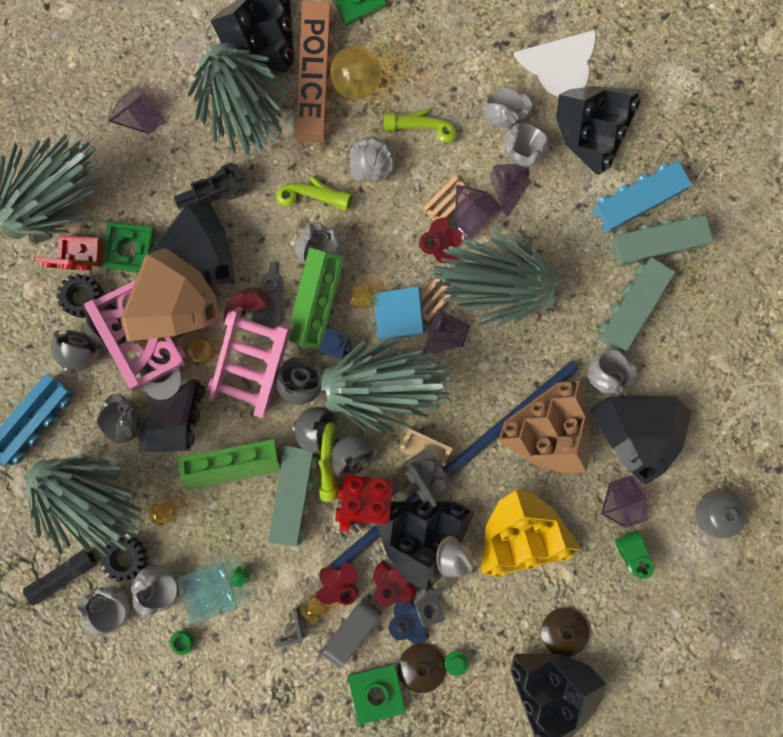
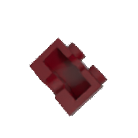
[223,287,271,328]

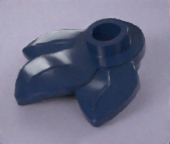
[388,599,432,644]

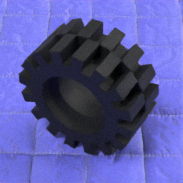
[56,274,104,318]
[100,537,149,582]

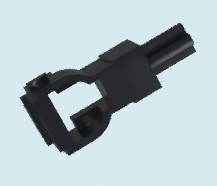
[174,162,246,210]

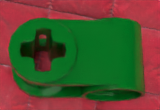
[615,530,654,579]

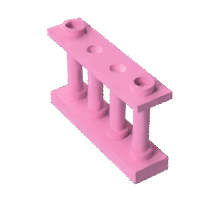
[207,306,293,418]

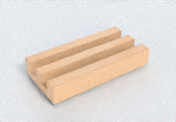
[423,176,472,221]
[421,279,452,323]

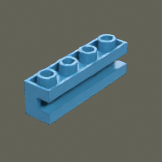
[592,161,692,234]
[0,373,75,466]

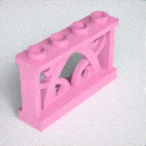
[84,279,186,392]

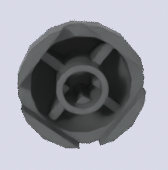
[50,330,102,373]
[276,358,324,405]
[293,407,335,454]
[331,434,379,479]
[695,490,747,538]

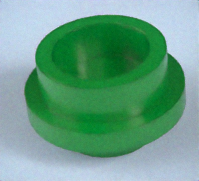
[229,564,251,588]
[170,629,195,655]
[444,651,469,676]

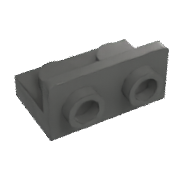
[404,447,453,507]

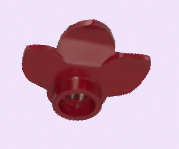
[419,217,465,263]
[373,561,417,607]
[315,562,358,605]

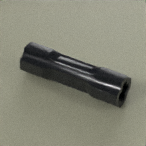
[23,549,98,606]

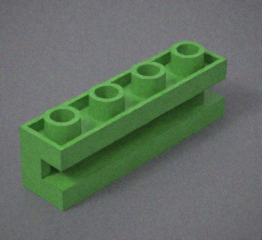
[289,247,344,349]
[178,439,281,490]

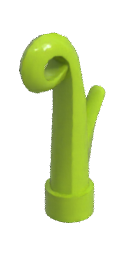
[384,108,457,143]
[276,176,352,211]
[319,422,339,502]

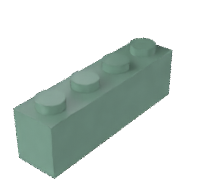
[610,214,713,267]
[597,257,675,353]
[268,446,318,547]

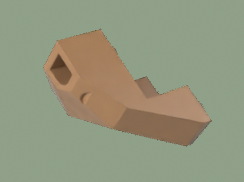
[121,248,220,341]
[499,380,591,474]

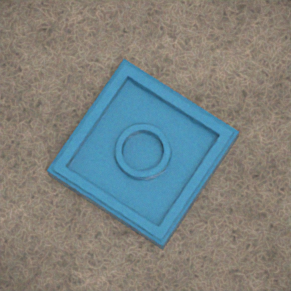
[373,287,425,340]

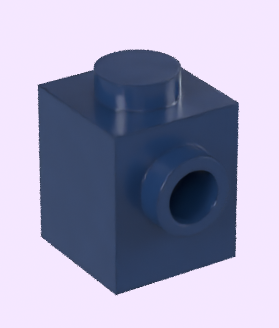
[319,329,352,360]

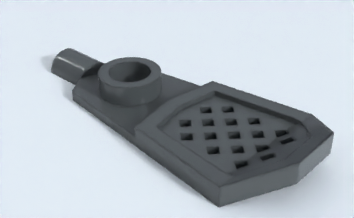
[251,262,282,329]

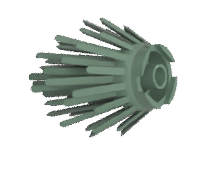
[188,43,288,155]
[0,135,103,239]
[432,228,560,327]
[321,337,453,434]
[23,454,143,557]

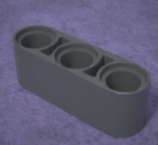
[320,597,383,669]

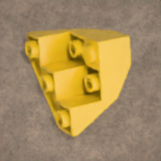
[481,490,581,578]

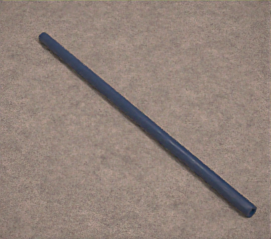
[318,361,578,576]

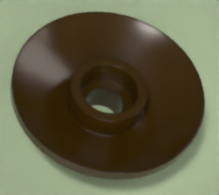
[541,608,589,657]
[398,643,446,693]

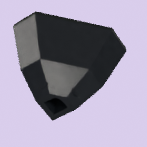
[210,0,294,73]
[556,86,641,175]
[146,202,234,285]
[139,379,205,452]
[590,396,692,485]
[376,501,474,591]
[510,654,607,737]

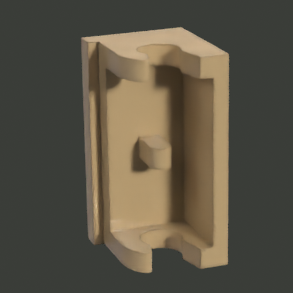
[399,428,452,468]

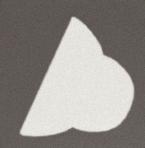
[513,30,595,97]

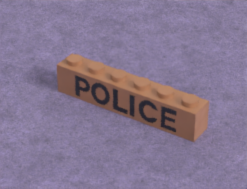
[296,1,335,143]

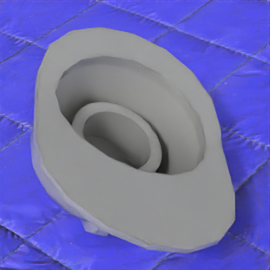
[139,348,181,400]
[437,536,473,586]

